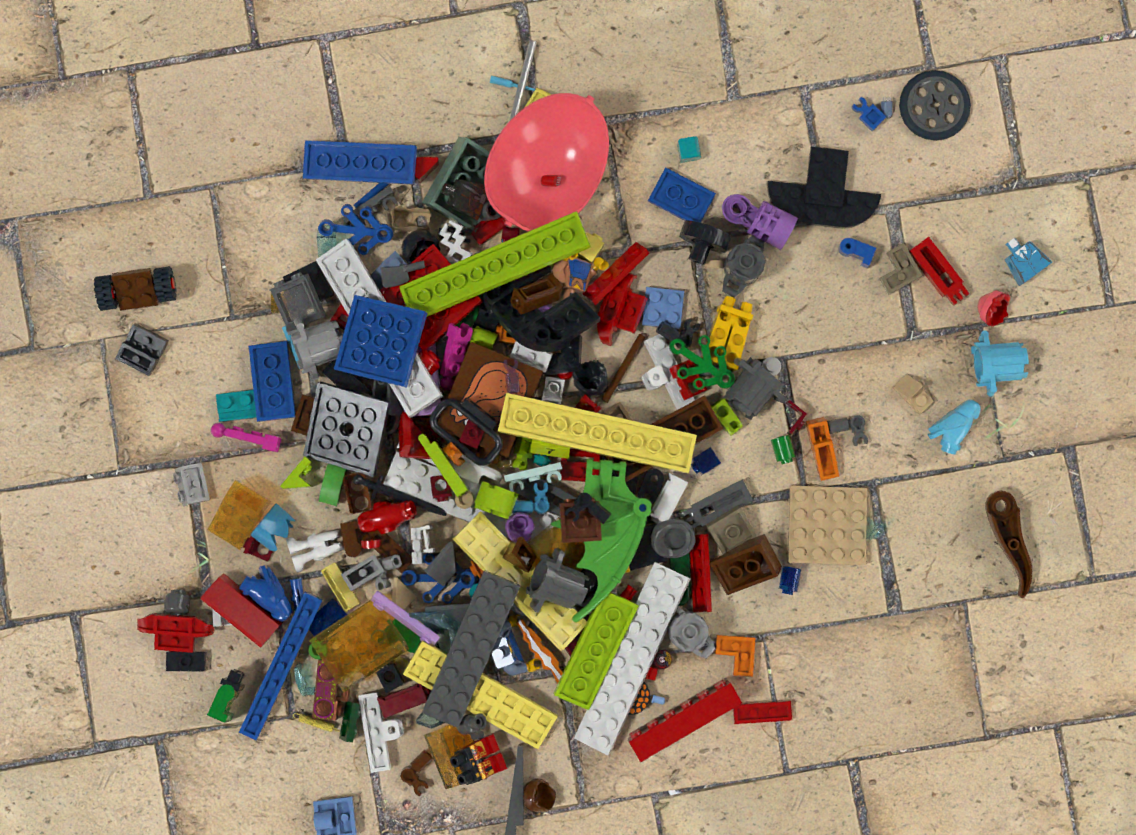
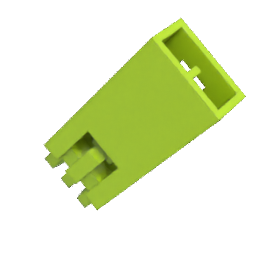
[418,434,469,497]

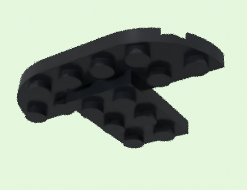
[767,146,881,229]

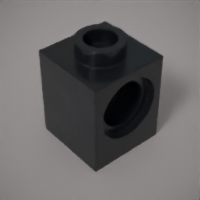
[376,661,405,693]

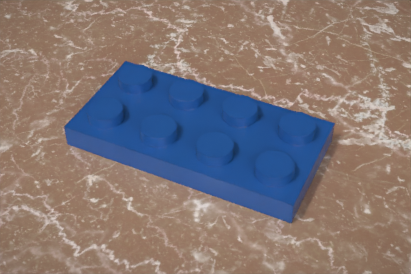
[249,341,296,422]

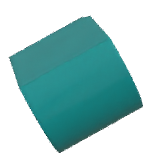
[677,136,701,163]

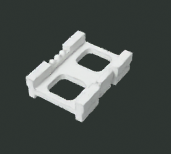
[420,525,436,553]
[411,528,424,564]

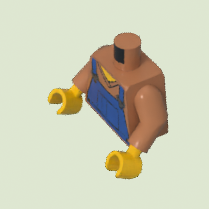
[552,253,609,300]

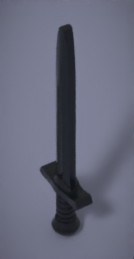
[353,474,447,516]

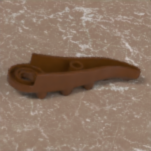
[985,490,1033,598]

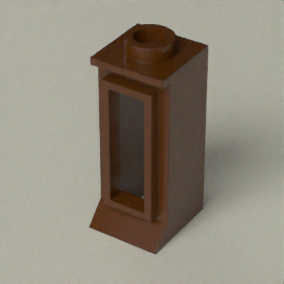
[510,273,563,315]

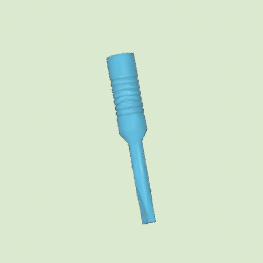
[490,75,535,91]

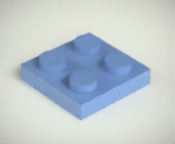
[642,287,684,329]

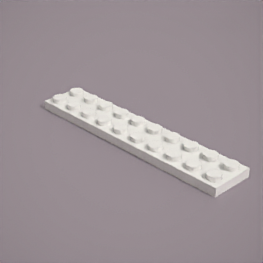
[316,238,443,418]
[383,451,567,555]
[574,562,690,756]

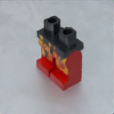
[450,734,507,785]

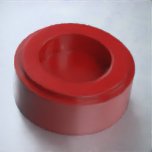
[361,539,381,549]

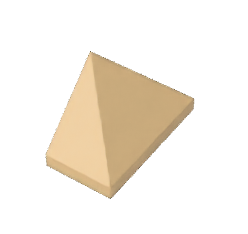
[392,577,417,610]

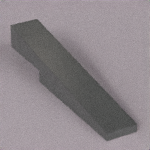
[505,745,524,835]

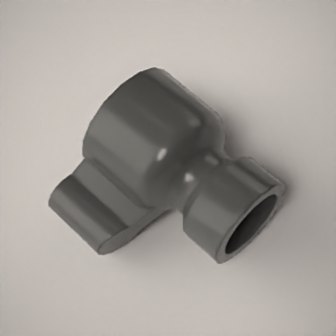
[457,714,487,740]

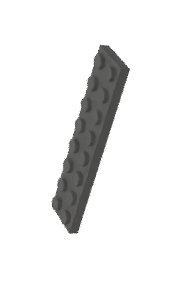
[422,570,520,728]

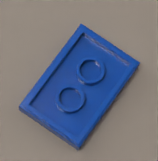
[648,167,716,223]

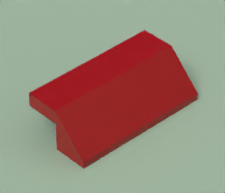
[200,573,284,648]

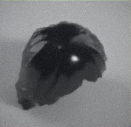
[572,360,608,397]

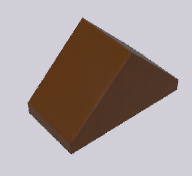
[502,536,537,573]

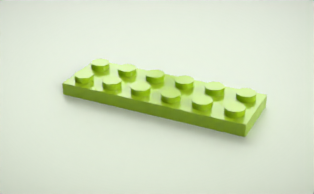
[553,592,639,710]

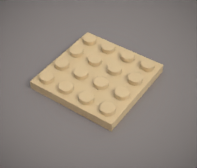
[788,486,867,565]

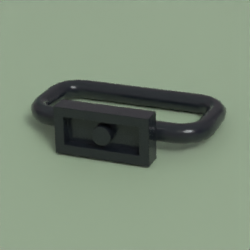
[429,398,503,466]

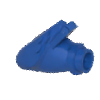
[239,565,292,621]

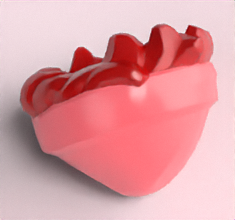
[977,290,1010,327]

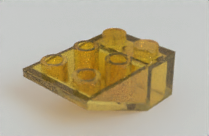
[208,480,271,550]

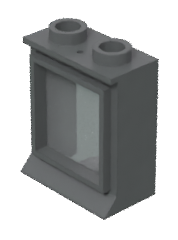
[269,272,326,332]

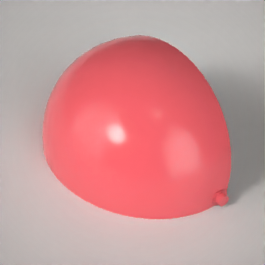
[484,93,609,232]

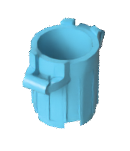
[971,330,1029,397]

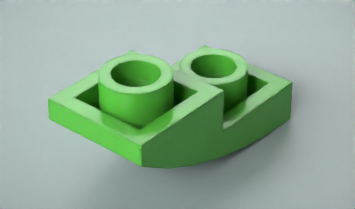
[319,464,347,506]

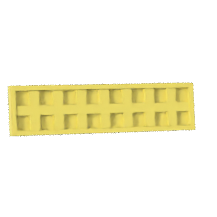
[453,511,587,651]
[403,640,558,749]

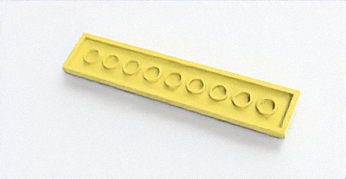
[498,393,697,474]

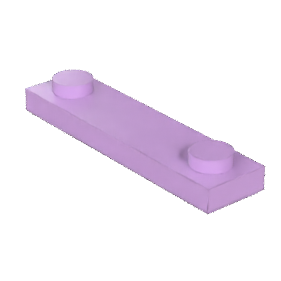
[371,591,440,646]

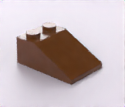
[710,534,782,595]

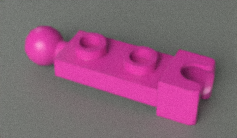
[440,323,473,391]
[211,423,281,453]

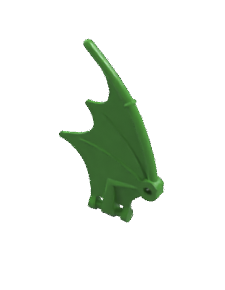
[551,459,652,622]

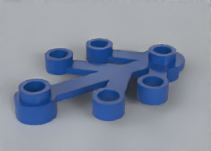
[318,204,393,255]
[401,553,477,604]

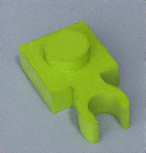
[513,436,533,470]

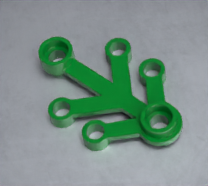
[669,335,735,390]

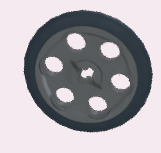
[899,70,971,141]

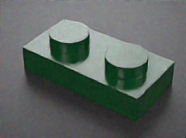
[339,701,361,743]

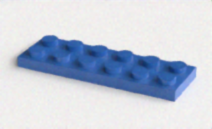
[303,140,417,185]

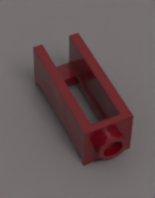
[377,683,431,718]

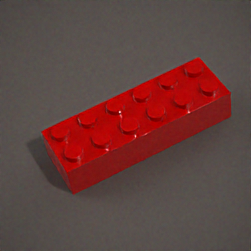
[627,679,742,763]

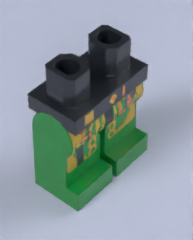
[207,669,246,723]

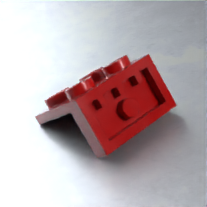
[399,412,438,459]

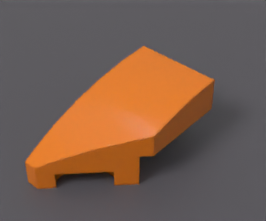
[442,442,465,466]

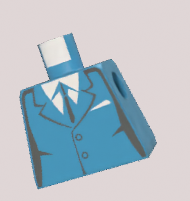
[1005,238,1052,286]

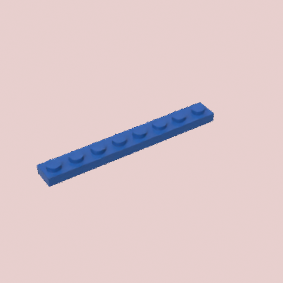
[239,591,323,740]

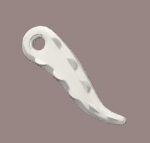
[397,443,502,484]

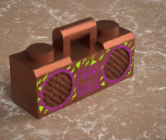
[312,659,350,721]

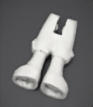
[286,530,344,572]

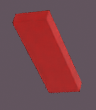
[733,701,792,724]

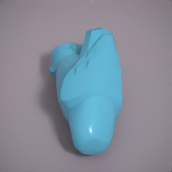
[927,399,981,455]

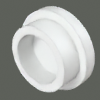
[762,357,781,376]

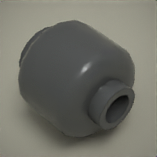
[164,590,190,616]

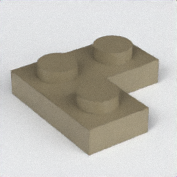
[879,243,923,295]

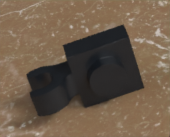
[438,226,473,244]

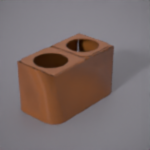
[343,473,373,515]

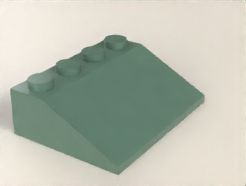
[422,137,490,233]

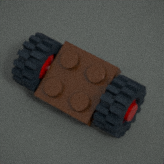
[94,266,177,311]

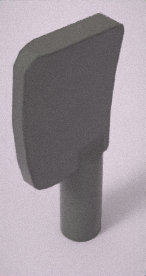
[381,261,425,288]

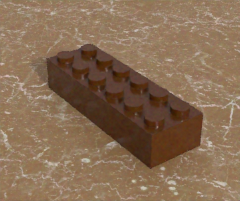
[603,395,723,482]

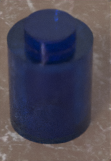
[778,566,802,595]

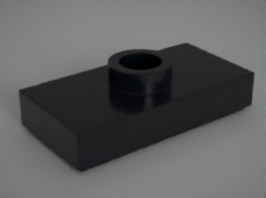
[166,652,206,672]

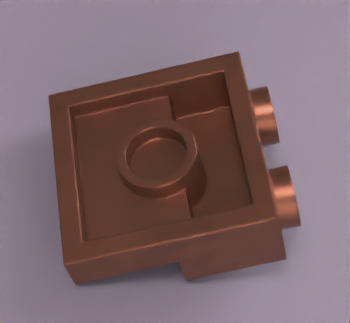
[559,498,602,543]

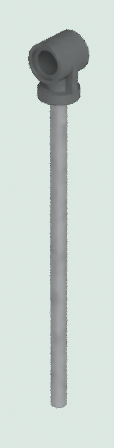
[478,40,537,221]

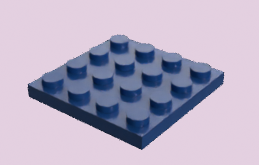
[334,295,427,388]

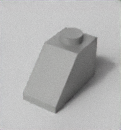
[341,554,384,591]

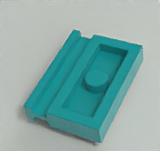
[216,390,256,422]

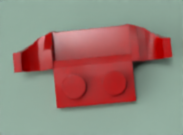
[597,273,648,346]
[137,613,214,653]

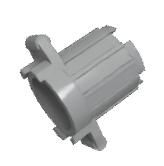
[288,318,343,380]
[668,607,716,659]

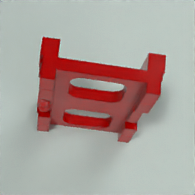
[669,360,707,401]

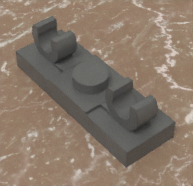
[342,186,397,226]

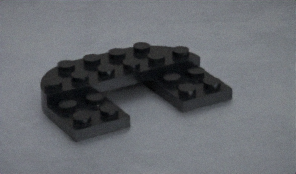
[482,265,600,352]

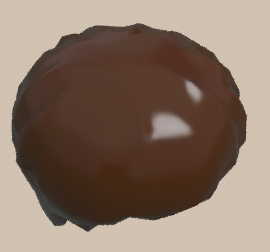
[523,778,556,812]

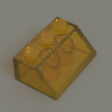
[424,724,474,789]

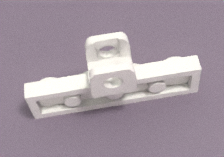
[641,334,695,410]
[358,692,404,773]

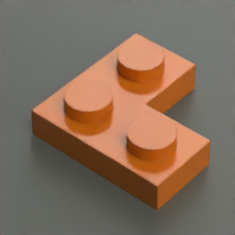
[715,635,755,677]

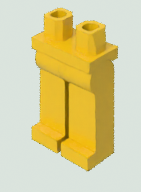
[700,296,754,371]

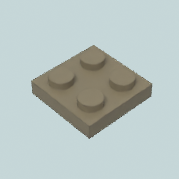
[706,505,757,554]

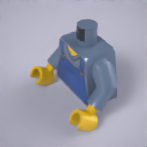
[491,614,541,676]

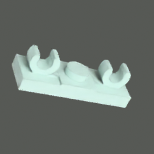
[504,462,562,492]

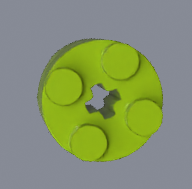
[474,481,519,519]

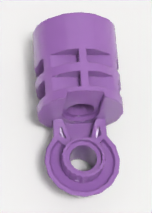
[722,194,798,250]

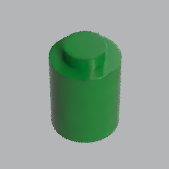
[771,435,795,465]

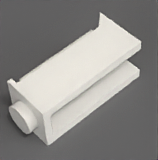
[649,473,688,524]

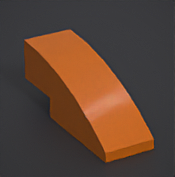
[805,417,839,481]

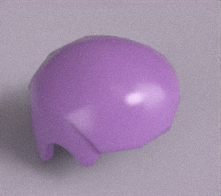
[505,512,535,542]

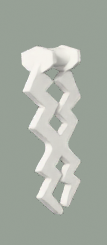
[439,220,473,264]

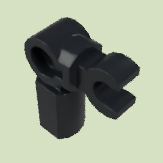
[656,318,700,349]
[565,492,611,524]

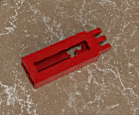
[909,237,969,306]

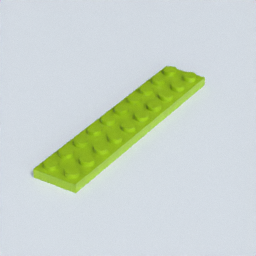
[400,211,591,317]

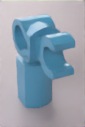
[512,483,550,515]

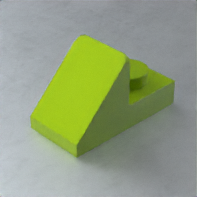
[280,457,313,489]

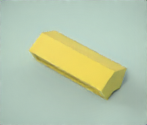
[321,562,361,612]

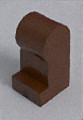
[340,521,363,557]

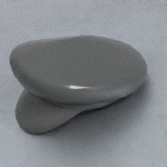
[651,519,695,558]

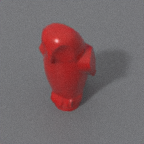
[357,501,417,534]

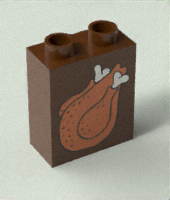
[438,342,543,465]

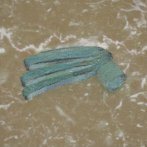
[294,663,315,696]

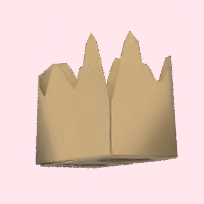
[391,205,431,232]

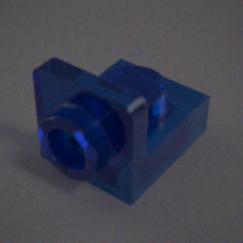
[691,447,721,476]

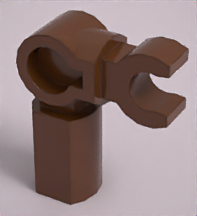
[400,750,433,796]

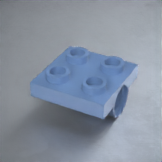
[313,796,357,835]

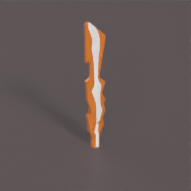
[516,619,563,684]

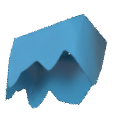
[251,503,295,551]

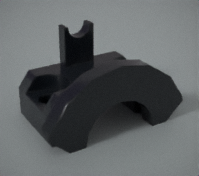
[472,305,498,332]

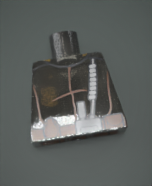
[441,179,487,221]

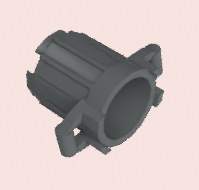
[722,235,766,298]
[723,357,786,420]
[526,547,589,612]

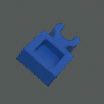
[852,97,886,131]

